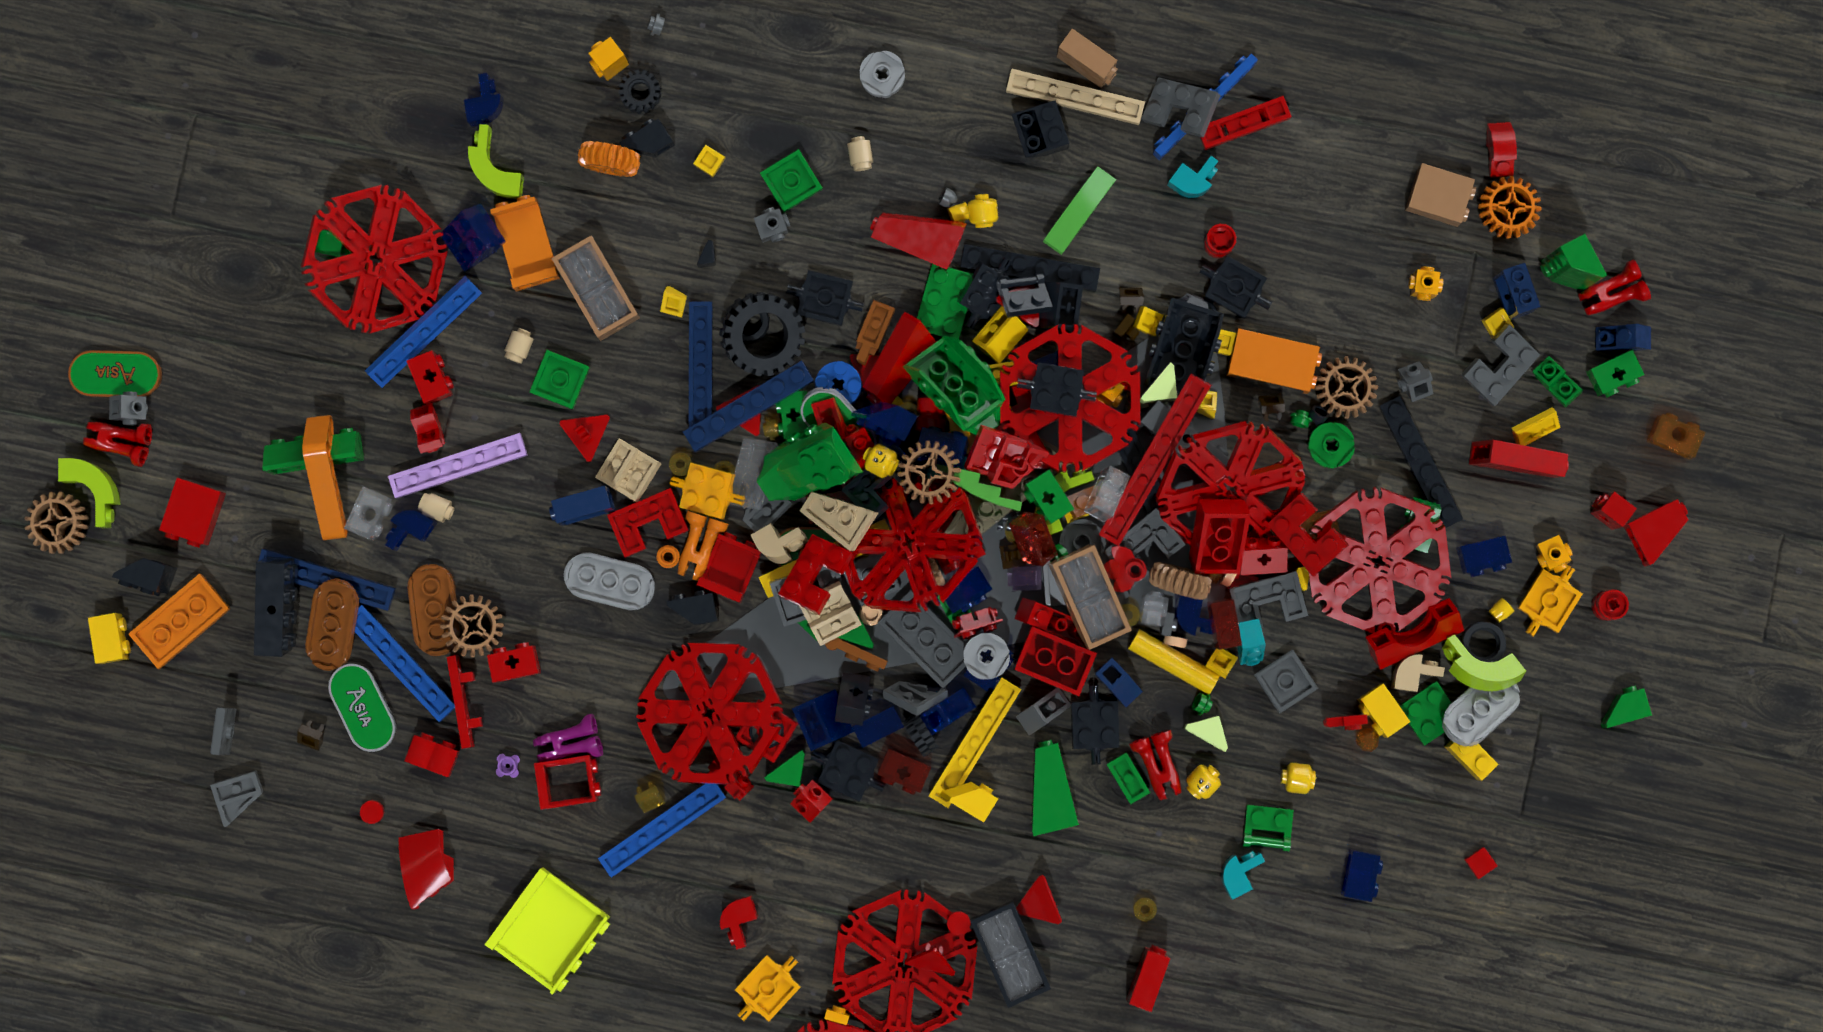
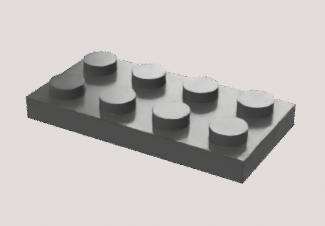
[878,590,966,688]

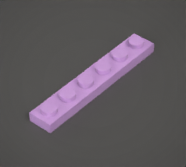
[388,433,528,499]

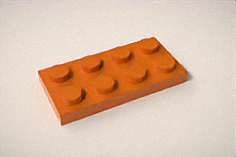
[129,574,231,669]

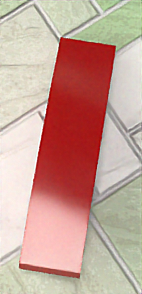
[811,397,859,489]

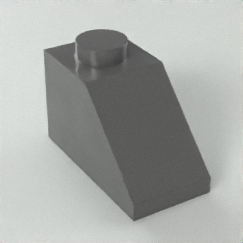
[1016,687,1071,735]

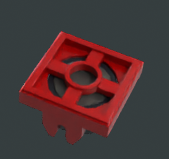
[735,699,799,763]

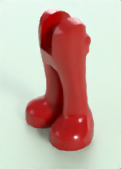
[1578,260,1651,315]
[83,422,152,467]
[1129,729,1181,800]

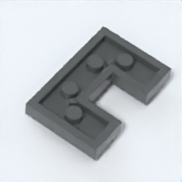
[1141,77,1221,138]
[1461,324,1540,406]
[1104,507,1187,587]
[769,566,847,627]
[1228,570,1308,628]

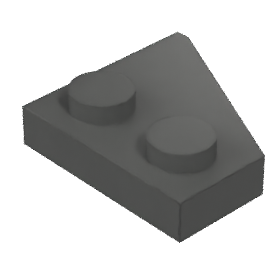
[743,473,792,532]
[883,681,948,716]
[210,770,263,827]

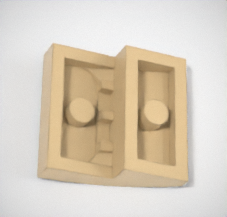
[595,438,661,502]
[799,581,862,646]

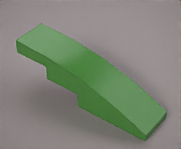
[1043,167,1116,255]
[937,464,1022,512]

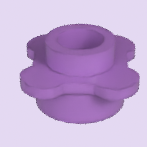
[496,754,520,778]

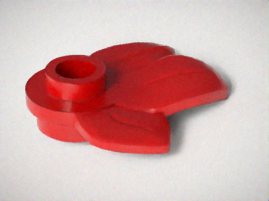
[1104,546,1147,592]

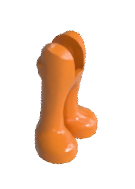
[678,511,729,581]

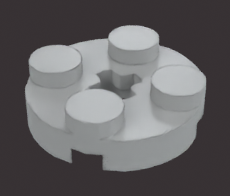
[860,51,905,98]
[963,633,1010,680]

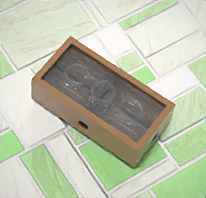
[551,235,640,341]
[1048,544,1132,650]

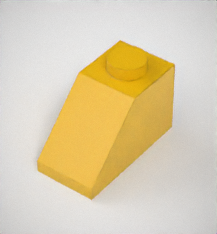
[940,782,998,822]

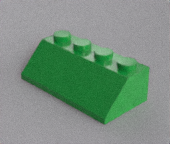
[1540,234,1607,291]
[262,428,364,475]

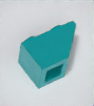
[1235,619,1266,666]

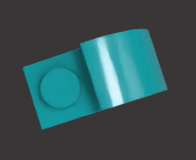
[1167,156,1218,198]
[1221,851,1265,900]

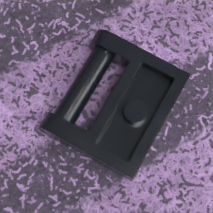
[997,272,1053,318]

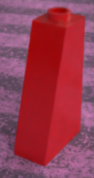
[870,213,967,270]
[863,312,937,408]
[1469,440,1569,478]

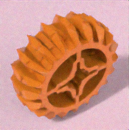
[578,141,640,177]
[1478,176,1541,239]

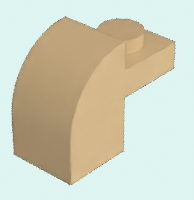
[751,523,808,564]
[1391,655,1445,692]

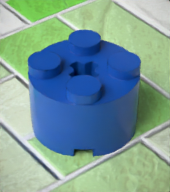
[815,361,862,406]

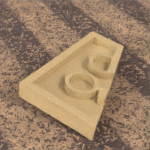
[800,492,878,551]

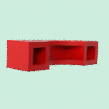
[1365,598,1464,670]

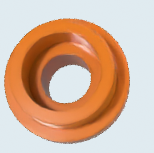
[657,545,680,568]

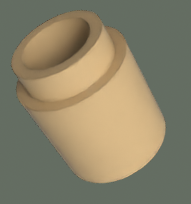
[847,136,873,172]
[504,328,534,364]
[418,493,454,523]

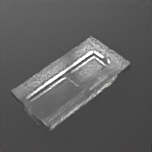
[729,438,778,510]

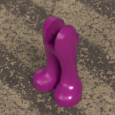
[533,713,603,762]

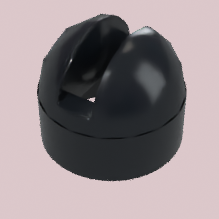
[1309,405,1329,425]

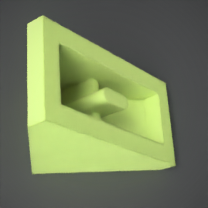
[1140,362,1177,404]
[1183,716,1228,752]

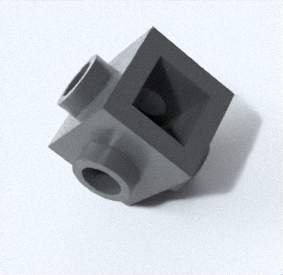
[754,207,790,243]
[1397,361,1433,402]
[109,392,148,425]

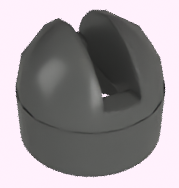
[938,188,958,208]

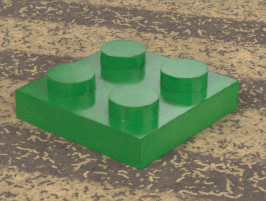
[760,149,823,213]
[530,350,590,410]
[1399,681,1452,746]

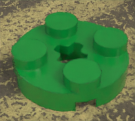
[1307,422,1355,469]

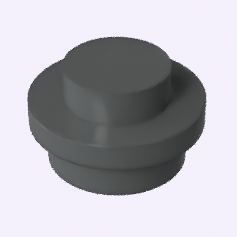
[647,13,665,36]

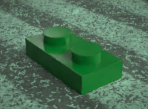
[1106,752,1150,805]

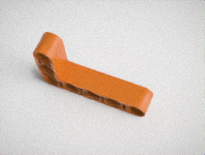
[302,415,347,540]

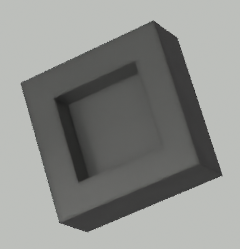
[1160,611,1178,636]

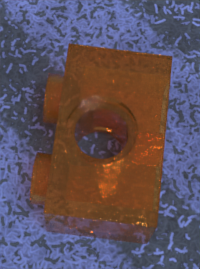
[1646,413,1706,460]

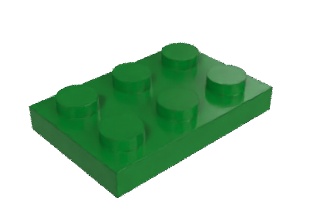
[917,264,973,340]

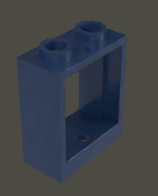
[1492,263,1541,320]
[549,486,616,526]

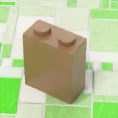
[1057,29,1118,89]
[1405,163,1476,227]

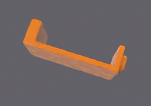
[490,195,560,291]
[1226,328,1322,394]

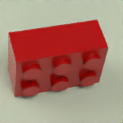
[1189,499,1251,574]
[1014,626,1097,696]

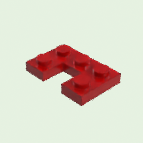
[607,488,689,558]
[1267,493,1349,577]
[778,534,854,615]

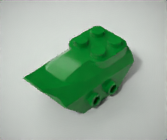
[903,336,1006,435]
[757,423,863,501]

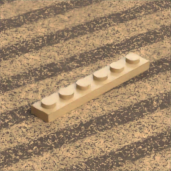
[1006,69,1145,125]

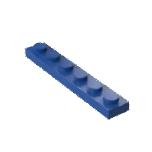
[1153,53,1258,161]
[365,276,482,388]
[355,605,455,722]
[598,784,727,878]

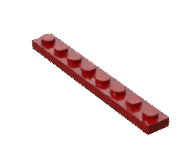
[1099,373,1212,546]

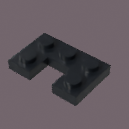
[842,443,922,522]

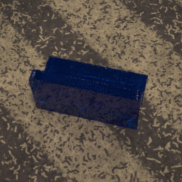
[852,706,904,748]

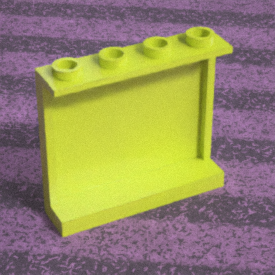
[485,867,610,995]

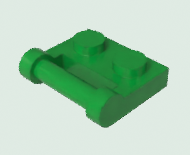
[1243,805,1294,852]

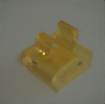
[635,782,665,813]

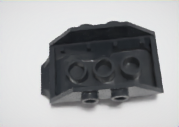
[1144,293,1224,397]

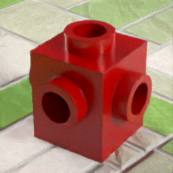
[790,780,832,823]

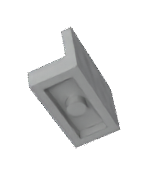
[1041,559,1066,606]

